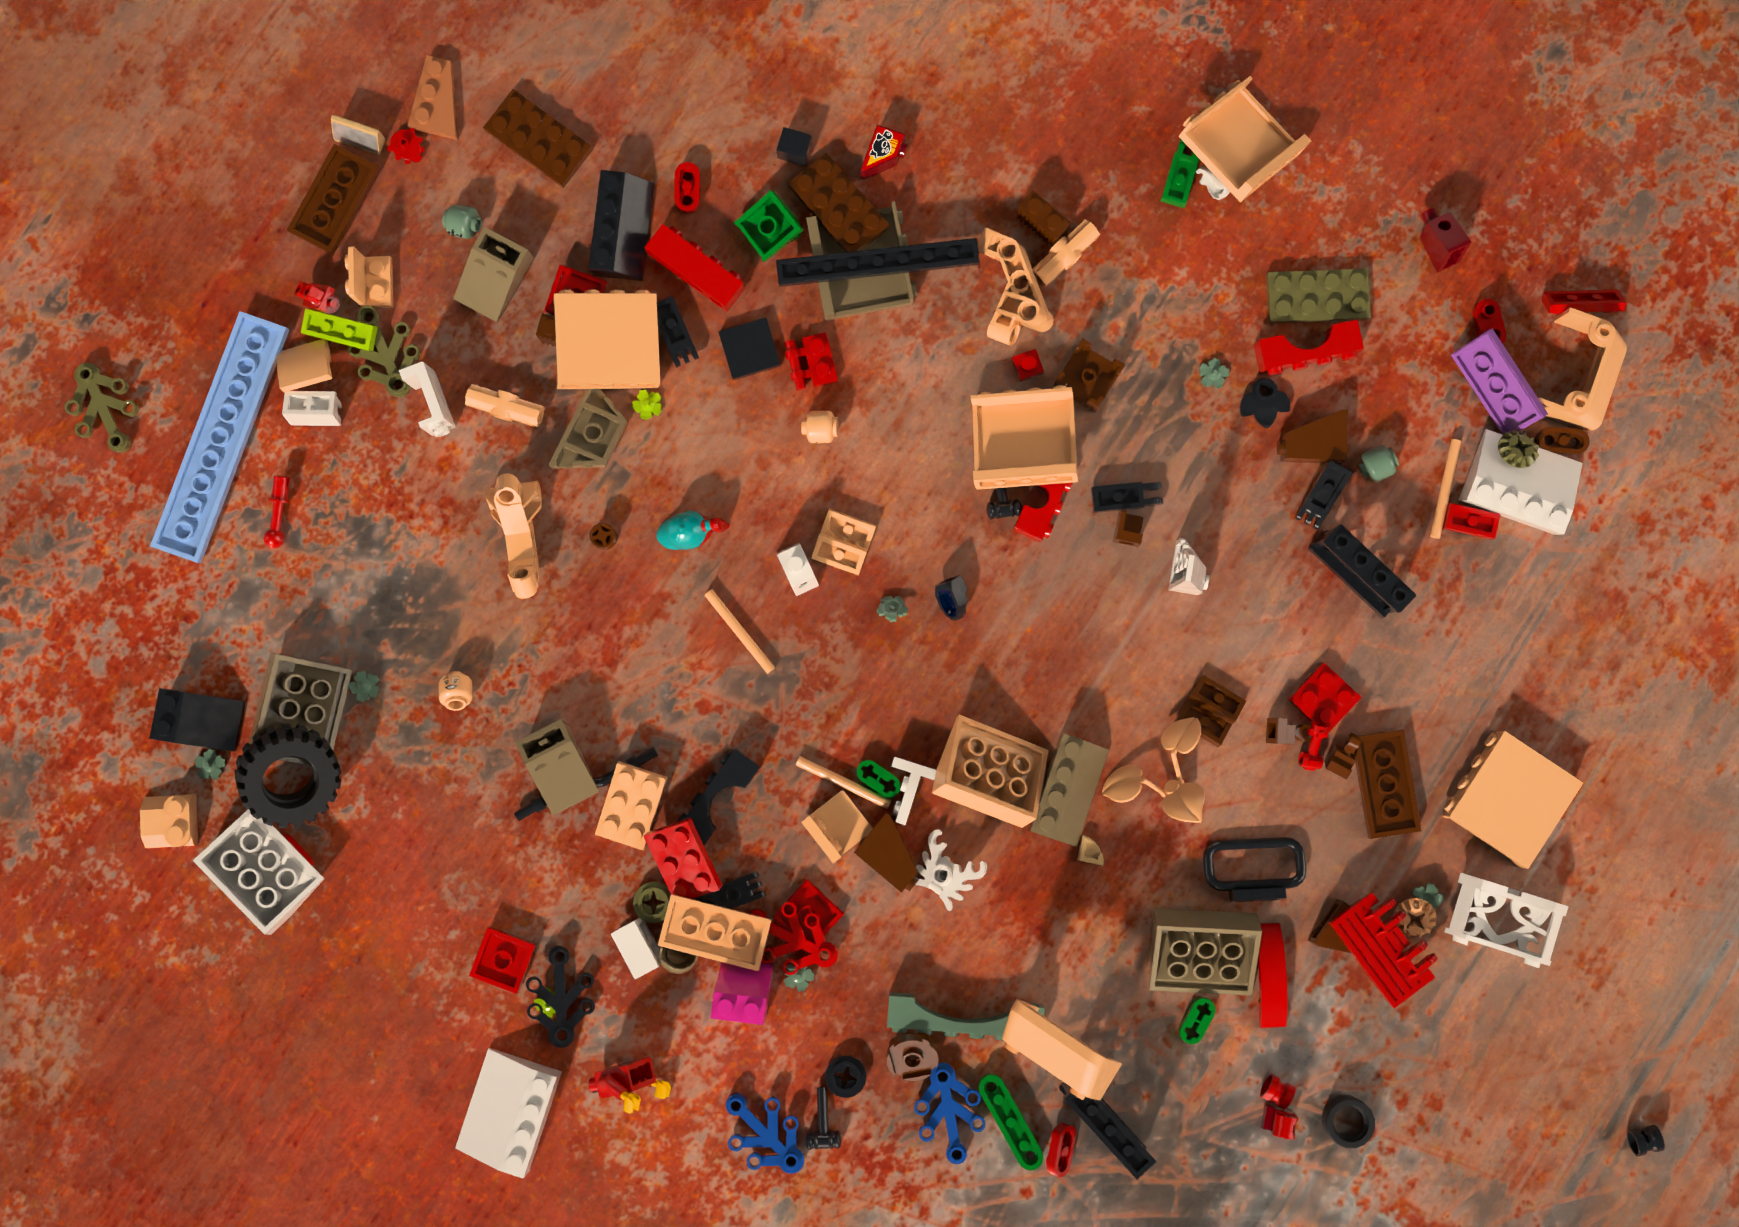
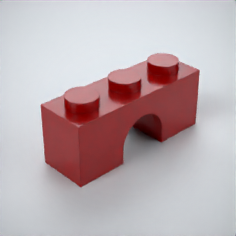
[1013,482,1073,542]

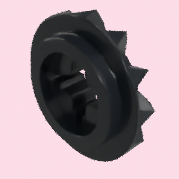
[825,1055,866,1098]

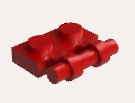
[785,332,838,391]

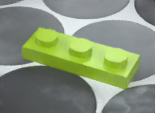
[301,308,378,351]

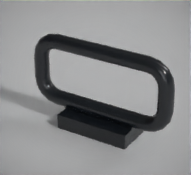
[1203,837,1307,903]

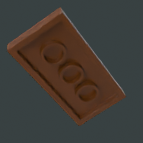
[483,89,593,188]
[287,144,380,255]
[788,153,890,252]
[1354,730,1422,839]

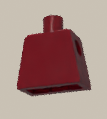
[1420,208,1472,273]

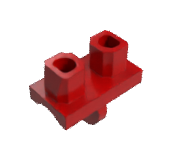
[294,281,340,314]

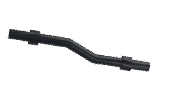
[514,747,659,821]

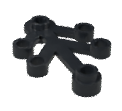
[525,945,595,1048]

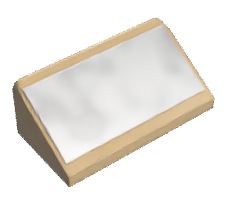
[331,115,386,155]

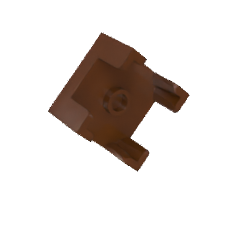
[1053,338,1125,412]

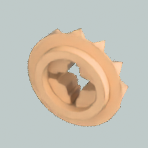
[1394,898,1437,938]

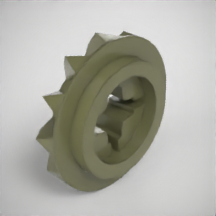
[1498,429,1539,468]
[633,882,671,923]

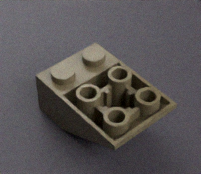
[453,226,534,323]
[515,719,599,816]

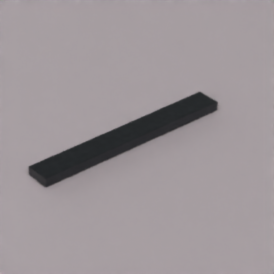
[776,238,980,287]

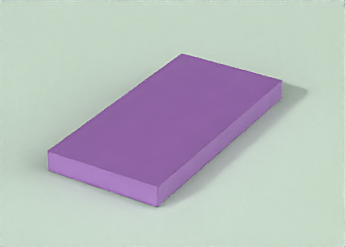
[1451,329,1548,435]

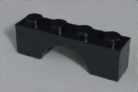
[676,749,761,845]

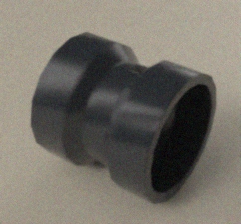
[1627,1125,1665,1157]

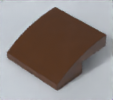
[1175,675,1246,747]

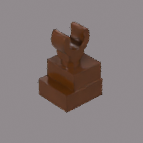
[1266,718,1311,744]
[1324,732,1361,780]

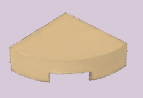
[1077,835,1104,866]

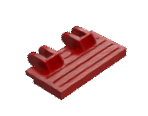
[1328,892,1438,1009]

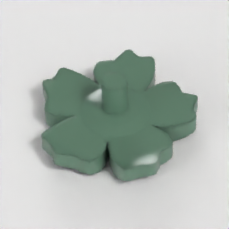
[1199,358,1230,389]
[877,596,908,622]
[348,671,380,702]
[194,749,226,780]
[1412,883,1444,911]
[784,963,815,992]

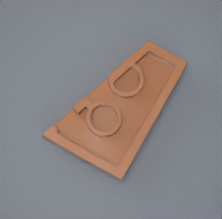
[408,55,458,140]

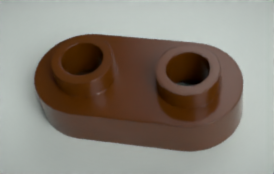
[1535,427,1590,455]

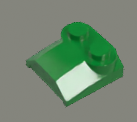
[734,190,803,262]

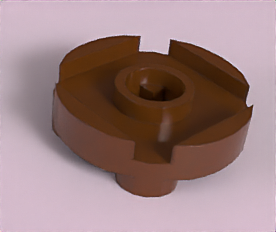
[886,1032,939,1081]

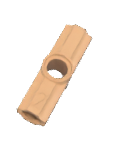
[1033,219,1100,288]
[465,384,545,428]

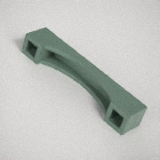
[887,992,1045,1041]

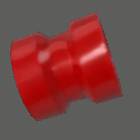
[1260,1074,1296,1110]

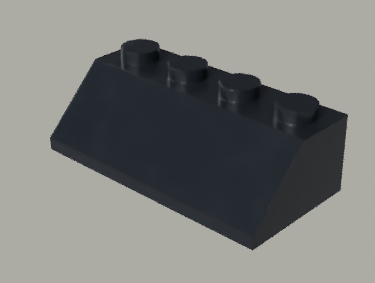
[589,170,654,281]

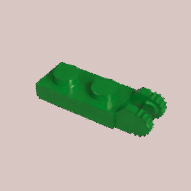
[1160,138,1199,208]

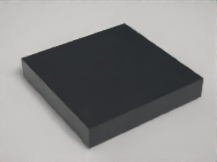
[718,317,781,380]

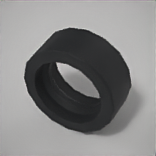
[1322,1095,1375,1148]

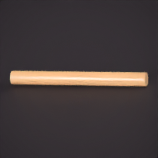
[1430,439,1461,539]
[704,589,775,674]
[796,756,891,809]

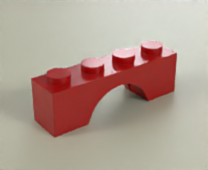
[1254,319,1364,376]

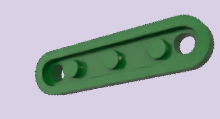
[978,1073,1043,1170]

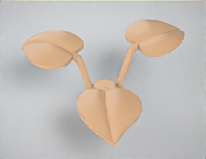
[1102,717,1205,823]

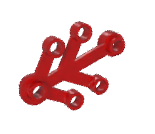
[749,901,838,975]

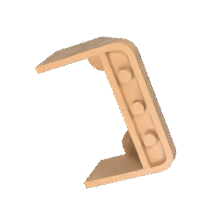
[1538,308,1627,432]
[1002,999,1122,1100]

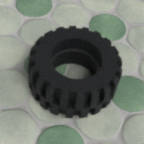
[235,723,341,828]

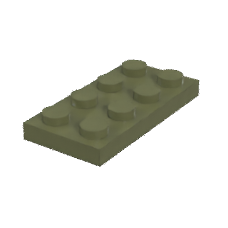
[1266,269,1371,324]

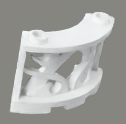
[1444,873,1569,968]

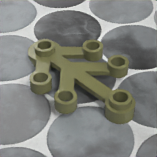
[348,305,421,397]
[64,363,139,453]

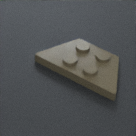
[549,389,628,469]

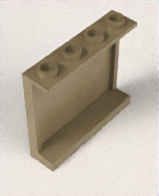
[806,201,917,321]

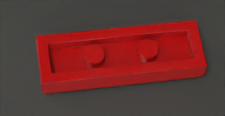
[1541,289,1627,315]

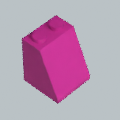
[710,962,773,1025]

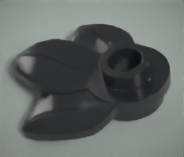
[1240,378,1290,428]

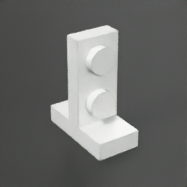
[891,757,936,825]

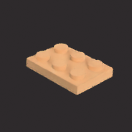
[595,761,667,850]

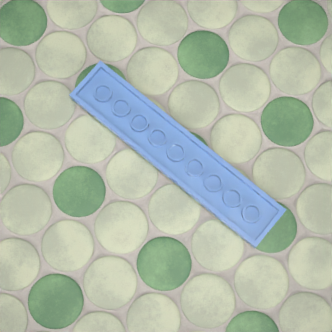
[150,311,289,564]

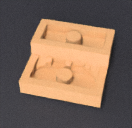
[277,339,332,392]
[811,508,877,575]

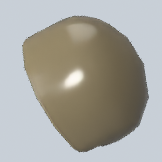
[659,946,698,974]

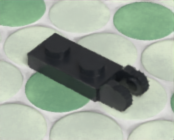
[1091,482,1164,513]

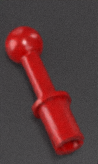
[263,475,291,549]

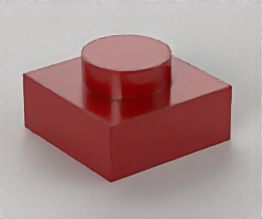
[1012,349,1044,382]

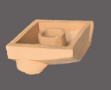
[140,794,198,848]

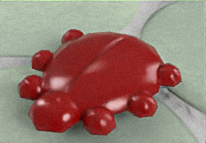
[387,128,425,164]

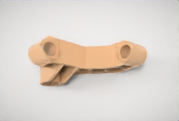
[978,228,1054,346]
[486,474,542,599]

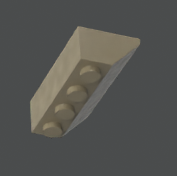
[1028,733,1109,847]

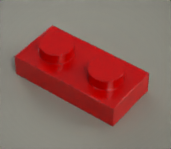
[1443,503,1500,540]

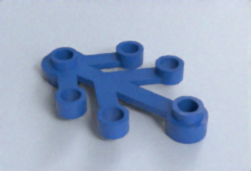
[914,1062,985,1164]
[726,1093,804,1174]

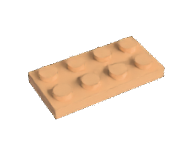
[658,894,772,971]

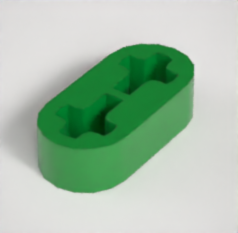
[857,760,900,797]
[1178,997,1216,1044]

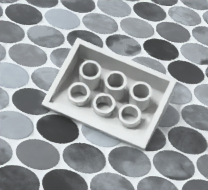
[1458,429,1583,535]
[193,809,325,935]
[455,1048,562,1179]

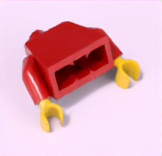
[588,1056,671,1113]

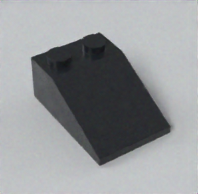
[149,688,246,751]

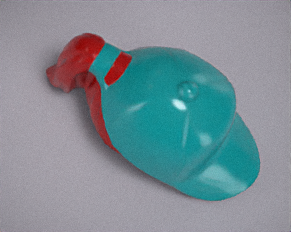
[656,511,730,550]

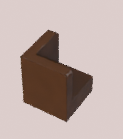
[1113,510,1143,547]

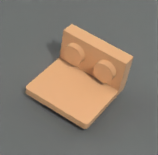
[345,246,393,308]
[801,790,873,863]

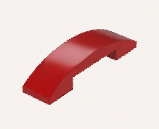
[1258,923,1288,1028]

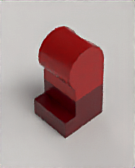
[1261,1104,1298,1140]

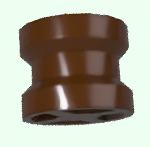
[589,523,618,550]

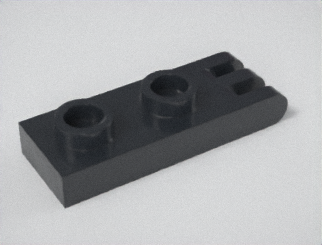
[657,296,699,368]
[1295,458,1353,530]
[693,872,766,909]

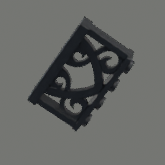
[1308,524,1416,618]
[1059,1082,1157,1180]

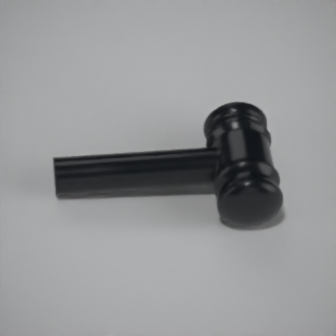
[986,487,1022,520]
[806,1086,842,1150]

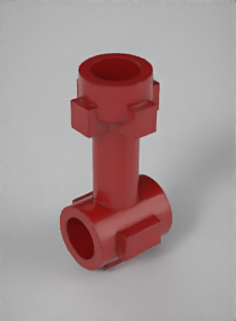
[1298,722,1329,771]

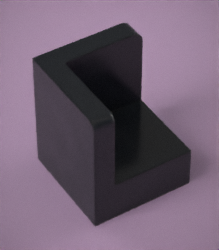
[776,127,812,166]

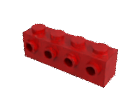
[644,224,745,312]

